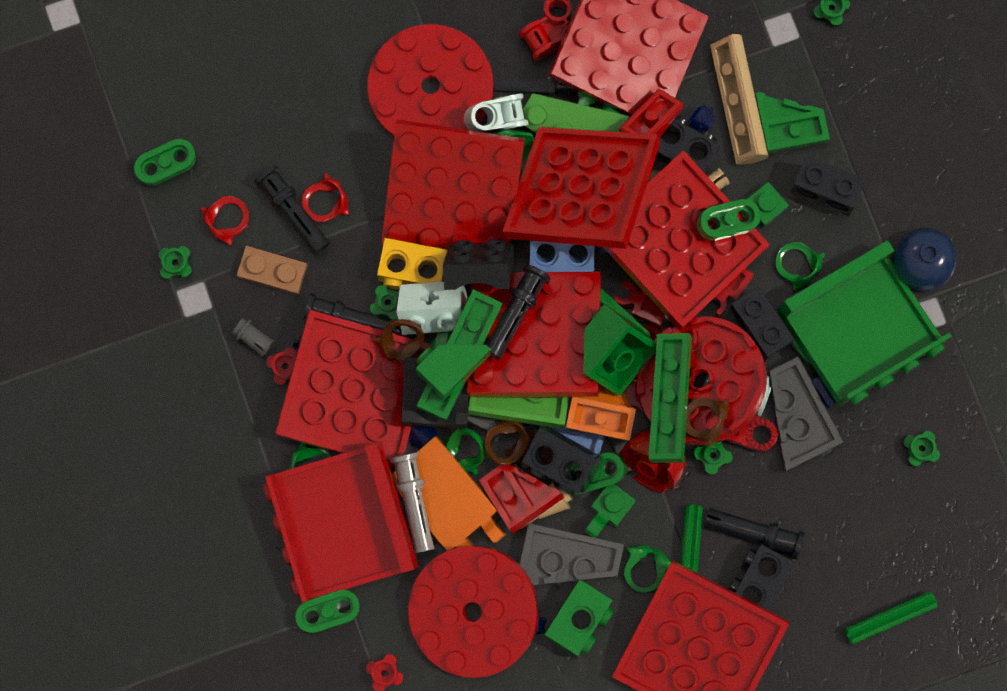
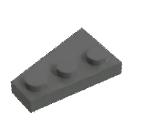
[769,357,843,472]

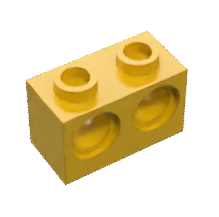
[377,238,447,290]

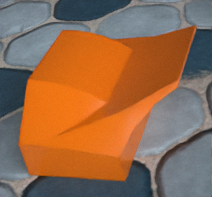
[566,385,636,441]

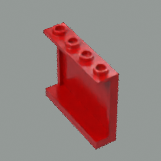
[263,442,419,602]

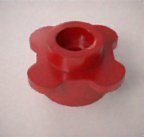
[266,348,296,385]
[366,654,403,691]

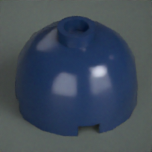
[891,227,957,293]

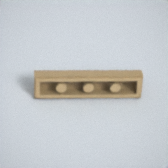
[710,34,768,165]

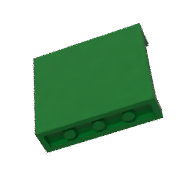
[776,240,952,407]

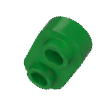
[134,139,196,186]
[697,199,761,241]
[569,452,627,494]
[295,590,360,634]

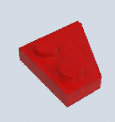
[479,465,565,534]

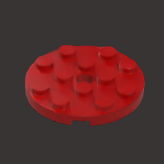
[367,24,494,138]
[637,316,767,445]
[408,545,539,678]

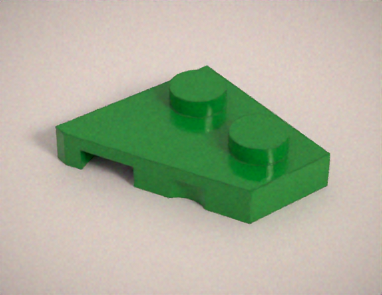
[755,92,830,154]

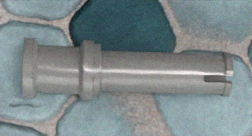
[390,452,435,553]

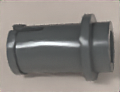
[232,318,275,357]

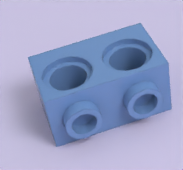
[529,241,595,272]

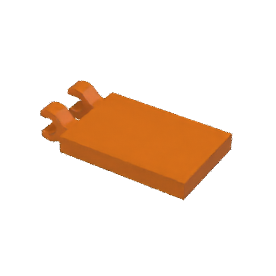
[392,436,506,551]

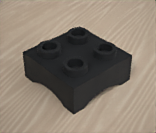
[443,239,514,290]
[402,357,468,428]

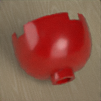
[619,429,686,493]

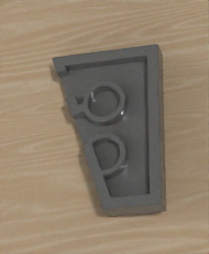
[520,523,624,586]

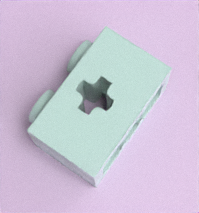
[396,282,468,335]

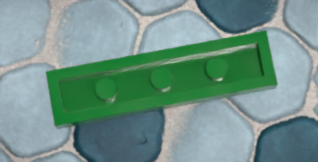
[417,289,503,422]
[649,333,692,463]

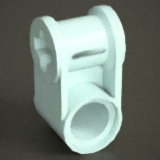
[464,93,529,132]

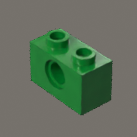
[544,579,614,658]

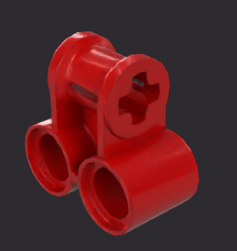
[518,0,572,61]

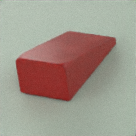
[619,88,684,139]

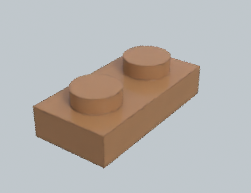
[237,246,308,296]

